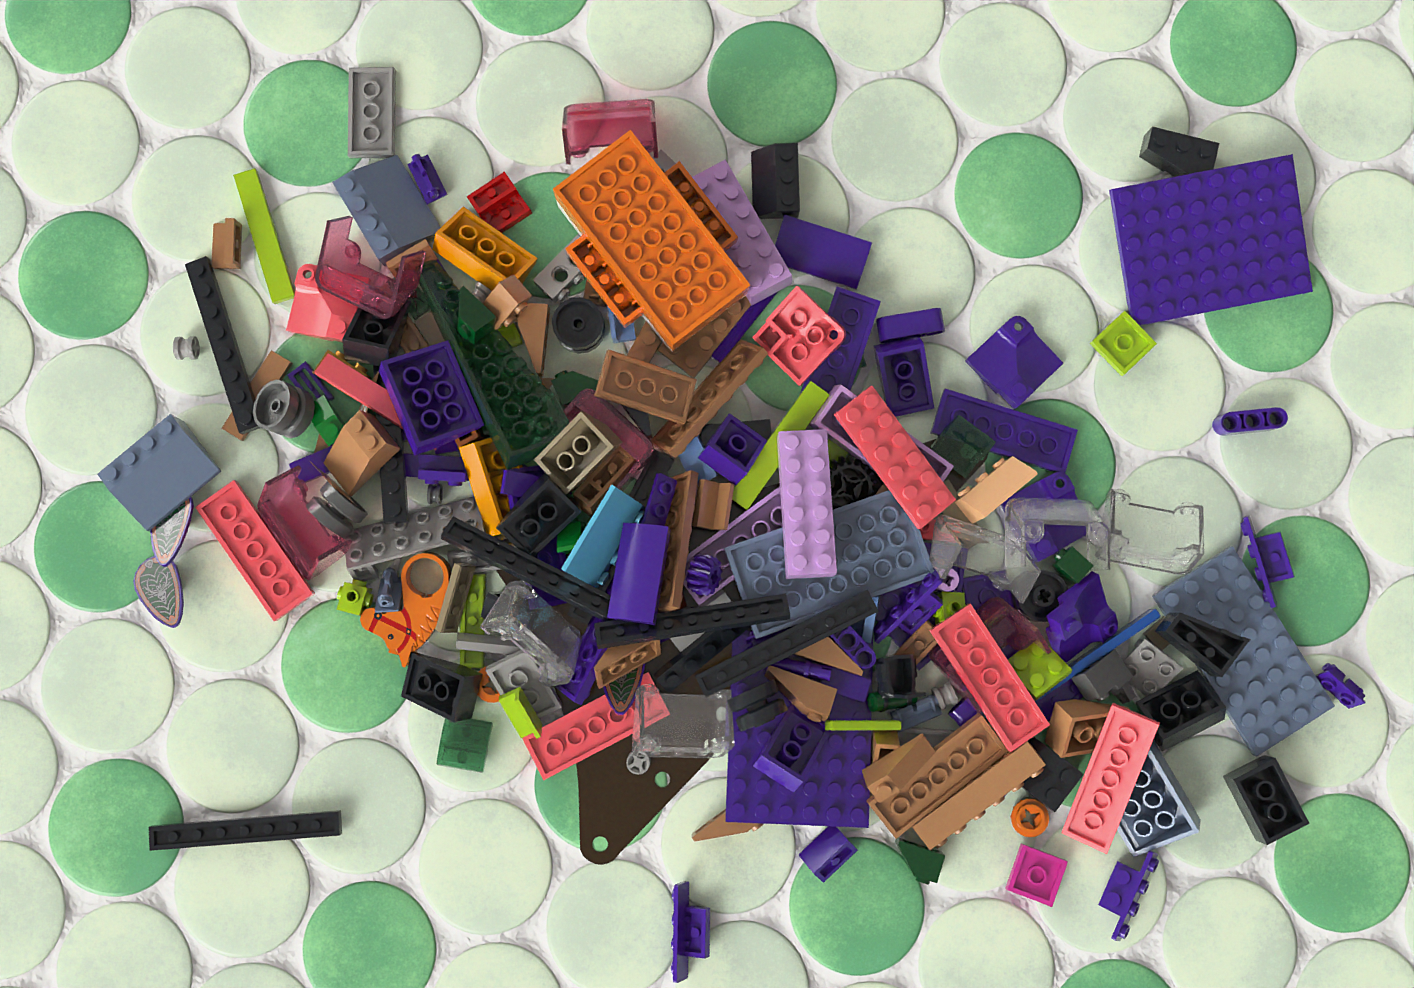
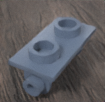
[375,567,402,613]
[889,694,943,733]

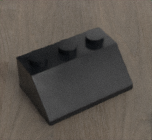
[751,143,800,219]
[1136,670,1226,752]

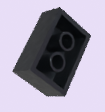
[1223,755,1310,845]

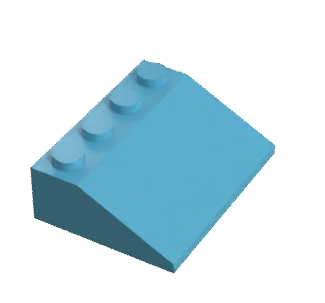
[561,485,646,588]

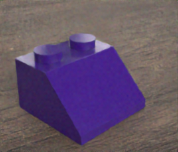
[698,413,768,485]

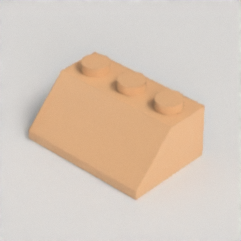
[955,456,1038,524]

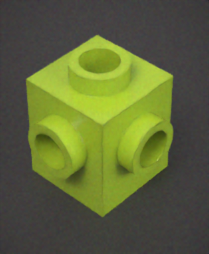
[336,579,374,616]
[932,591,965,625]

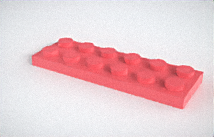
[833,385,956,529]
[195,480,315,621]
[929,604,1050,752]
[522,672,670,780]
[1061,703,1160,854]

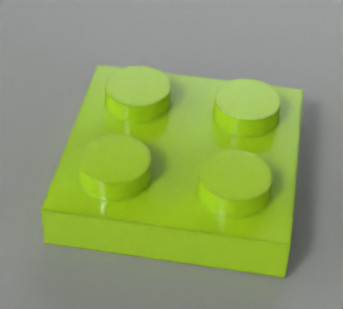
[1090,311,1157,376]
[1008,636,1072,701]

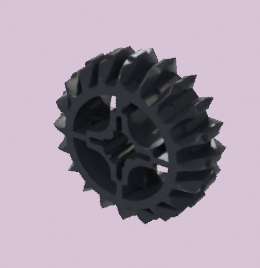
[829,456,878,510]

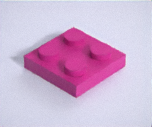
[1005,843,1068,907]

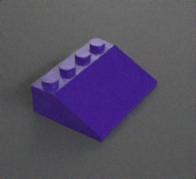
[379,340,484,456]

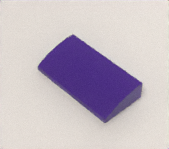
[775,215,872,290]
[607,523,671,625]

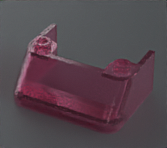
[562,99,658,165]
[315,216,426,319]
[541,389,654,492]
[257,465,353,580]
[929,597,1052,713]

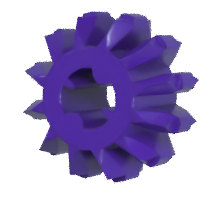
[686,554,723,596]

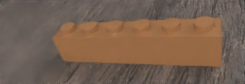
[912,741,1046,850]

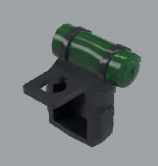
[867,654,926,712]

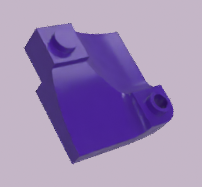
[965,316,1064,409]
[1001,472,1095,563]
[1045,571,1118,663]

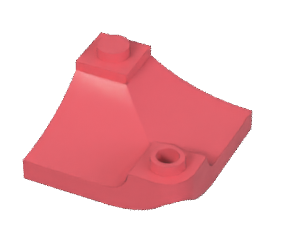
[286,264,371,343]
[752,286,846,386]

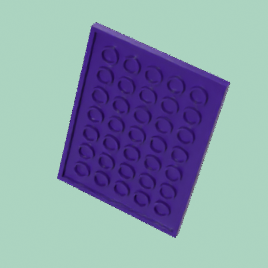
[1109,154,1313,326]
[725,630,873,828]

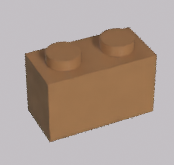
[482,274,532,330]

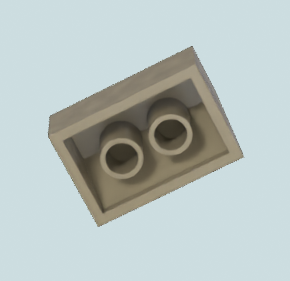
[534,411,623,495]

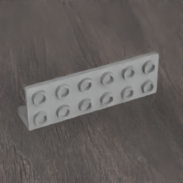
[344,496,486,582]

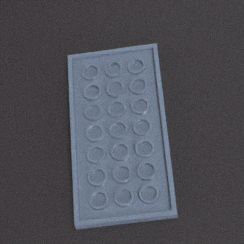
[724,490,934,639]
[1152,546,1335,756]

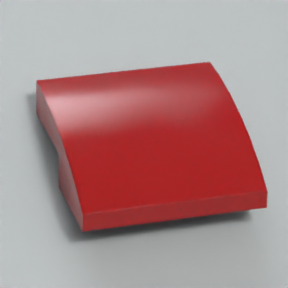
[466,172,532,233]

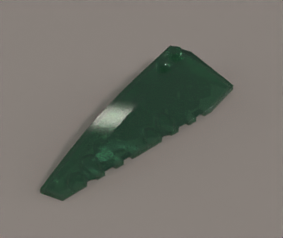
[413,260,569,470]

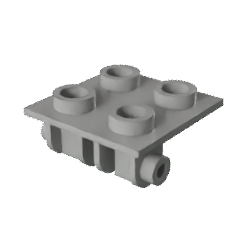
[1123,638,1183,696]

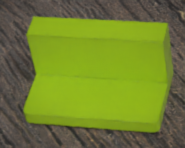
[499,686,542,739]

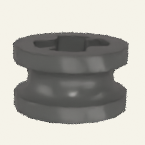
[427,484,443,505]

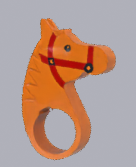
[360,552,451,667]

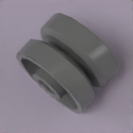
[253,380,315,438]
[306,481,368,539]

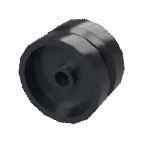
[552,297,606,354]
[1011,570,1068,622]
[727,679,788,732]

